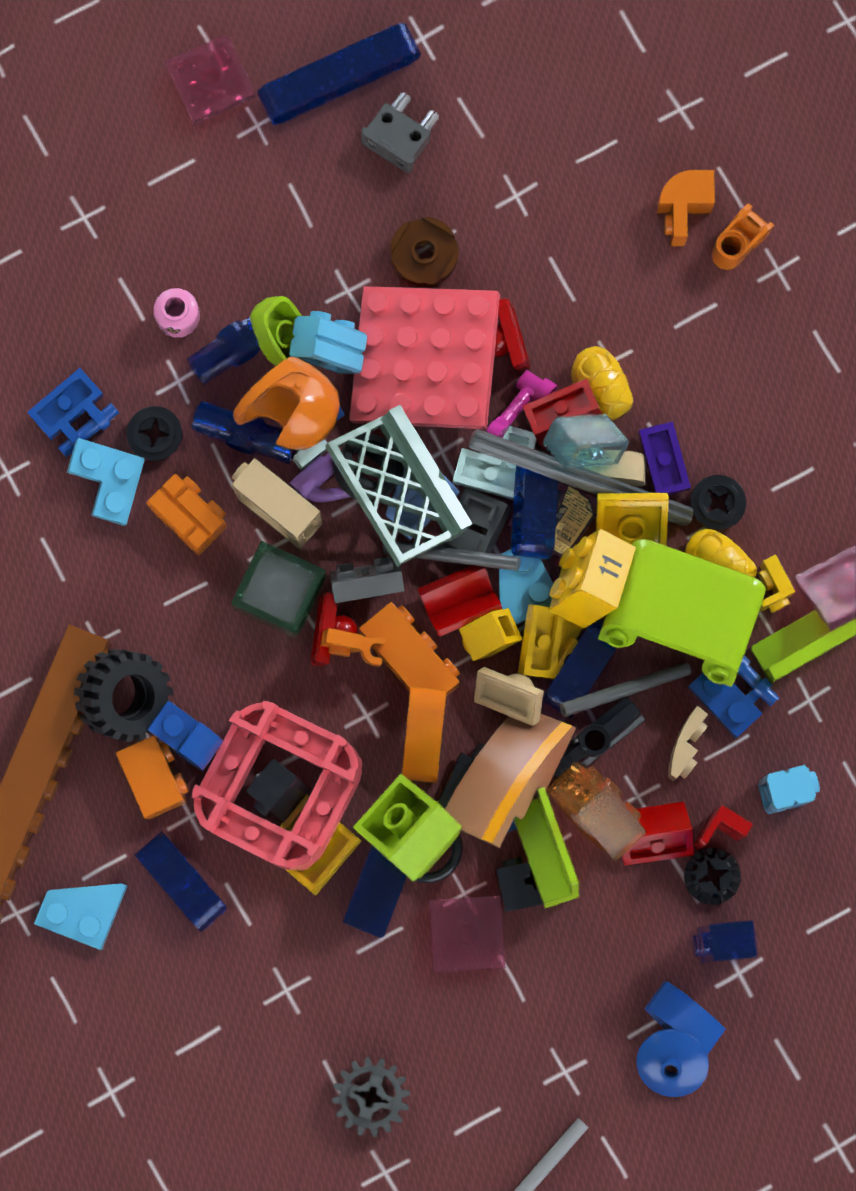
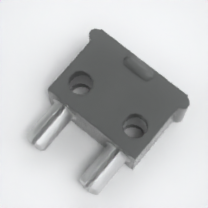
[361,92,439,173]

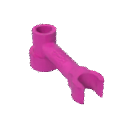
[486,370,558,438]

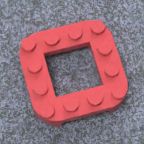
[192,701,362,870]

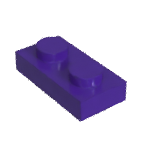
[638,421,691,495]

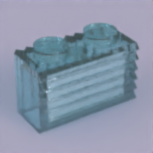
[543,414,630,469]

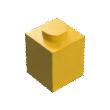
[459,608,523,661]

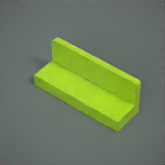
[751,597,856,683]
[513,787,579,908]

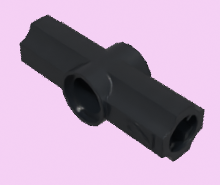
[553,697,645,787]

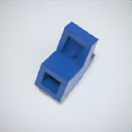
[146,700,224,771]

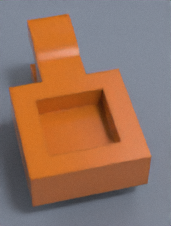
[320,628,386,667]

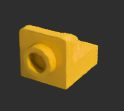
[758,554,795,613]

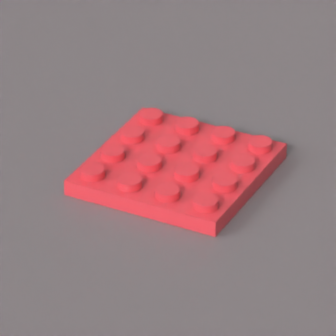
[349,286,500,429]

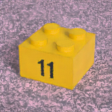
[548,529,636,629]

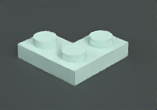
[452,426,537,502]

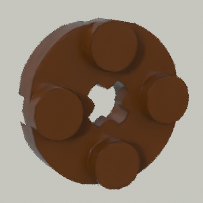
[391,217,459,288]

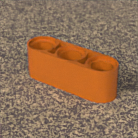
[402,686,447,783]

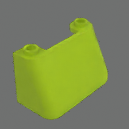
[598,539,766,687]

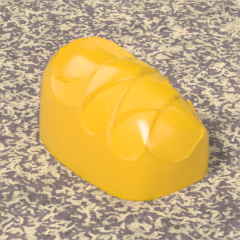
[571,346,633,423]
[685,529,757,578]

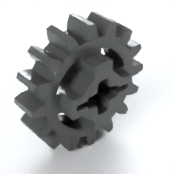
[332,1057,410,1137]

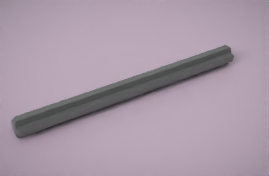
[468,429,694,526]

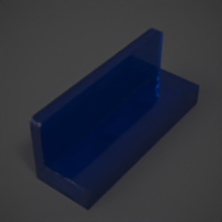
[343,846,407,938]

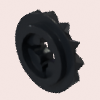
[127,406,183,462]
[691,475,746,530]
[684,848,741,905]

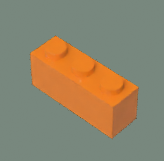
[359,601,460,697]

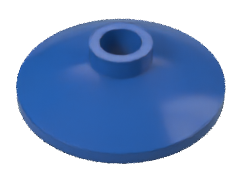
[636,1029,709,1097]

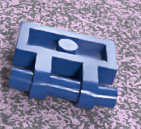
[27,368,119,458]
[687,655,780,739]

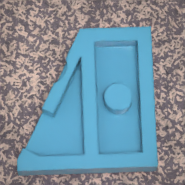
[34,883,127,950]

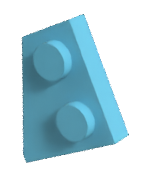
[499,539,553,626]

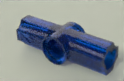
[186,317,260,385]
[191,401,296,465]

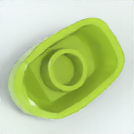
[250,296,302,366]

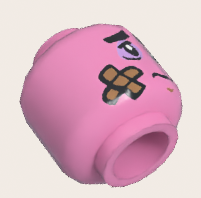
[154,288,200,337]

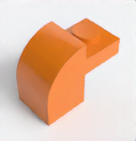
[657,170,715,246]

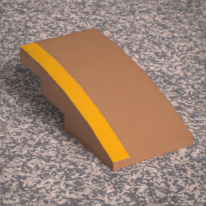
[445,714,576,848]

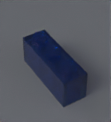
[693,920,758,964]

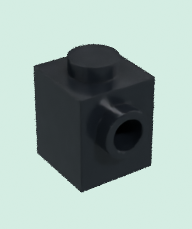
[246,758,311,823]

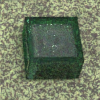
[231,540,327,639]

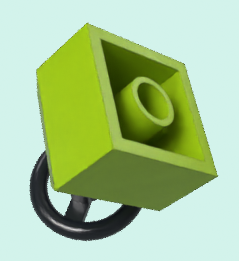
[353,774,463,883]

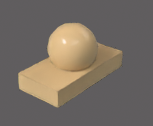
[474,667,543,726]

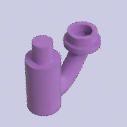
[289,453,350,502]

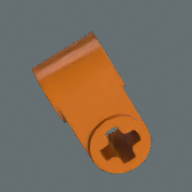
[711,203,775,270]

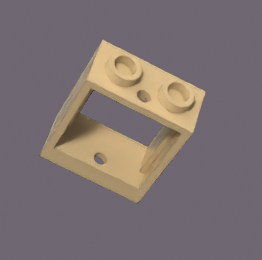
[232,458,322,550]

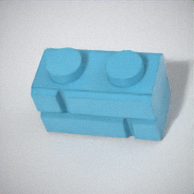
[289,311,367,374]
[757,765,820,815]

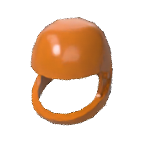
[233,356,340,450]

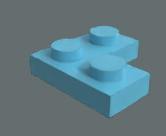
[67,438,145,526]

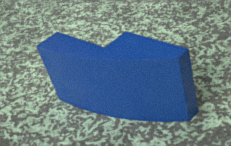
[644,981,726,1055]

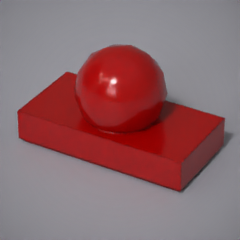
[494,298,531,373]
[310,592,358,667]

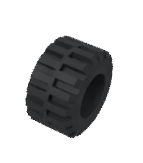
[74,649,173,742]

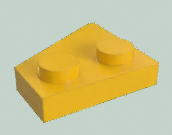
[518,604,583,679]

